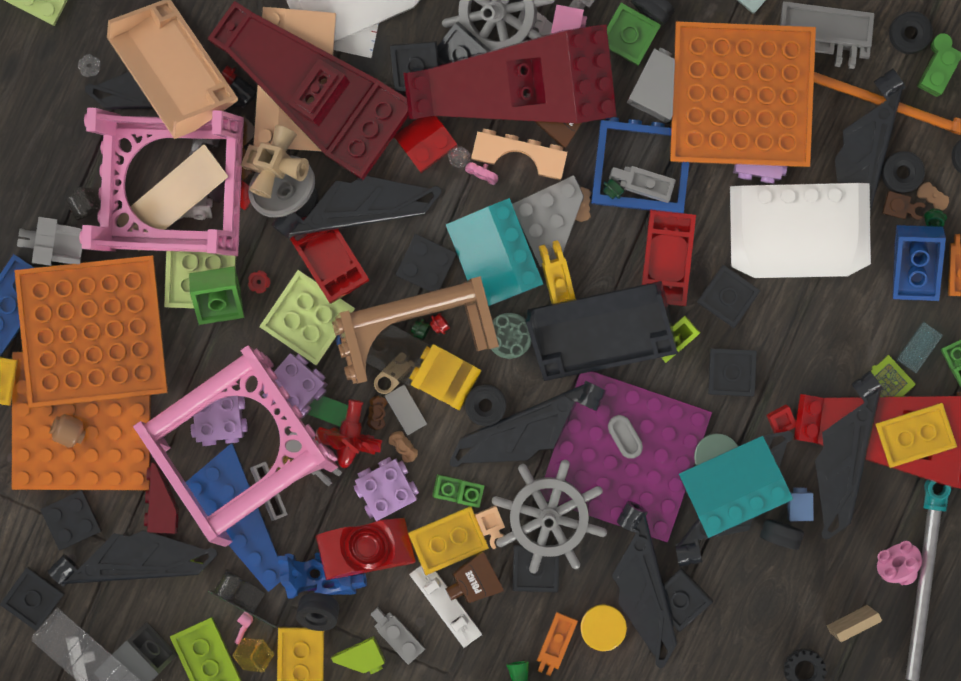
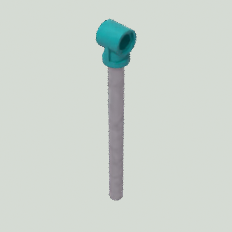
[905,479,951,681]

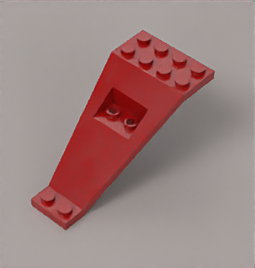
[794,394,961,489]

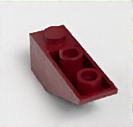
[144,462,179,534]

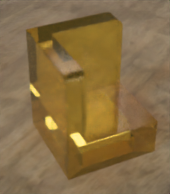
[232,638,274,672]

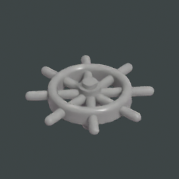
[442,0,555,51]
[492,460,607,573]

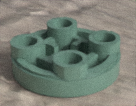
[491,313,532,359]
[694,433,738,466]

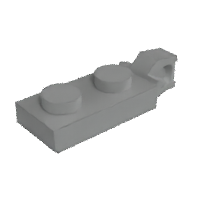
[609,166,676,203]
[371,607,425,665]

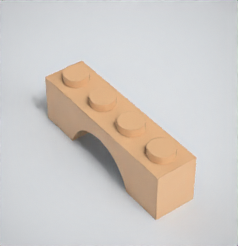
[471,129,567,181]

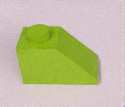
[331,636,386,674]

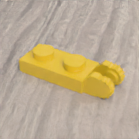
[539,240,576,304]

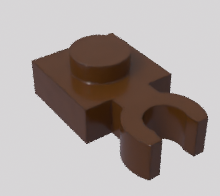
[882,191,926,220]

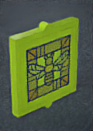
[871,355,916,397]

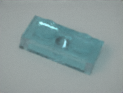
[896,322,943,373]

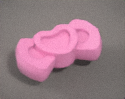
[465,162,498,185]

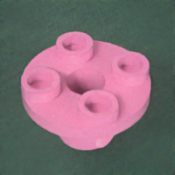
[877,541,922,585]

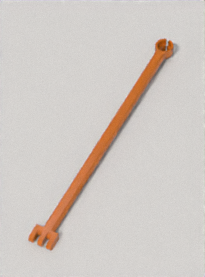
[814,72,961,135]

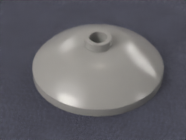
[248,155,315,217]

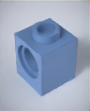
[787,487,813,521]

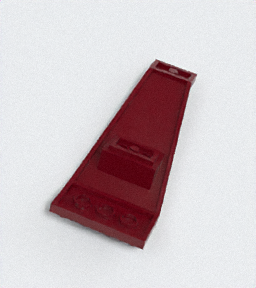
[208,1,409,180]
[403,24,617,123]

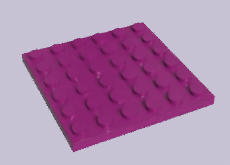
[540,372,712,542]

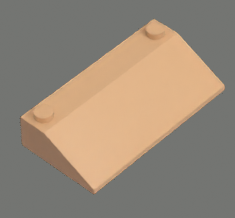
[107,0,238,139]
[254,7,336,151]

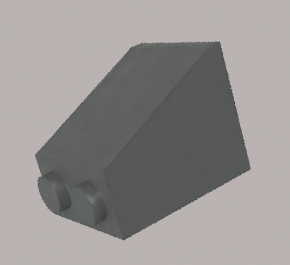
[94,622,178,681]

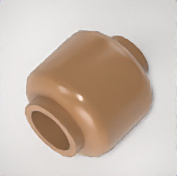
[49,414,86,448]

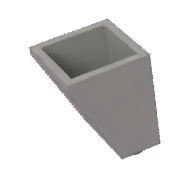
[627,48,675,123]

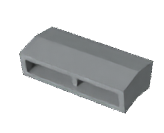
[250,462,288,521]

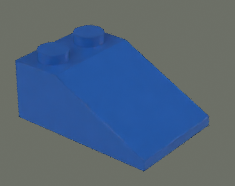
[893,225,946,301]

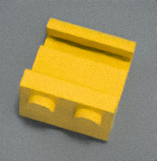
[409,344,482,411]

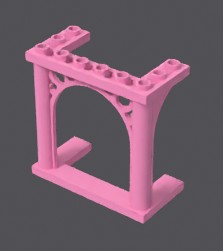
[79,108,244,256]
[133,346,338,547]

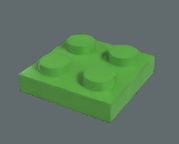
[607,3,661,66]

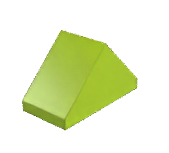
[661,316,700,363]

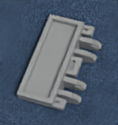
[780,1,874,69]

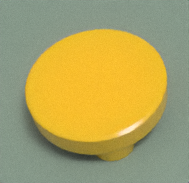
[580,604,627,651]

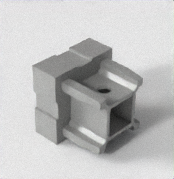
[17,217,82,266]

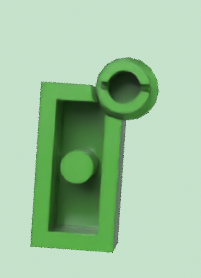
[917,34,961,97]

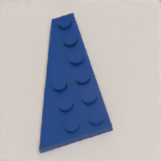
[186,443,280,592]

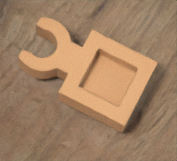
[475,506,505,549]

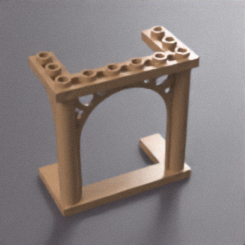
[332,276,499,384]

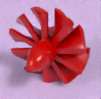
[315,399,382,468]

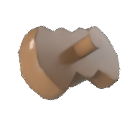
[917,182,949,211]
[576,187,592,222]
[389,431,418,462]

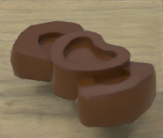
[367,395,388,430]

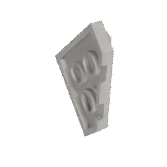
[512,175,584,267]

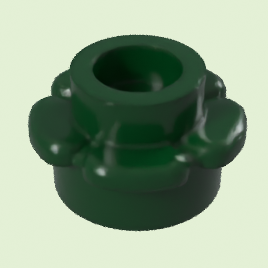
[603,179,624,200]
[924,208,947,227]
[411,319,431,341]

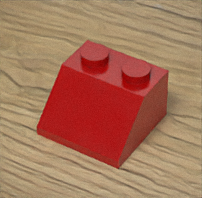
[394,116,457,173]

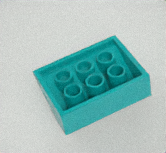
[446,198,543,306]
[679,436,793,538]

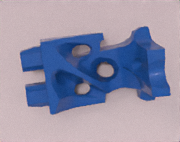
[277,553,367,599]

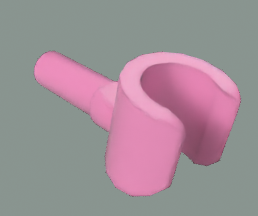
[235,612,253,644]

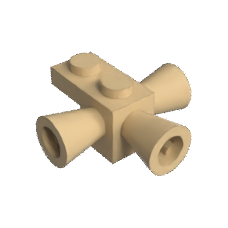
[241,125,309,199]

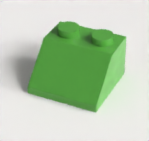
[189,266,244,325]

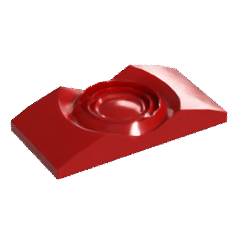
[641,210,696,306]
[290,216,370,304]
[316,518,416,580]

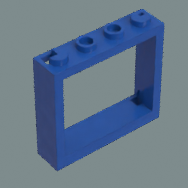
[591,117,689,213]

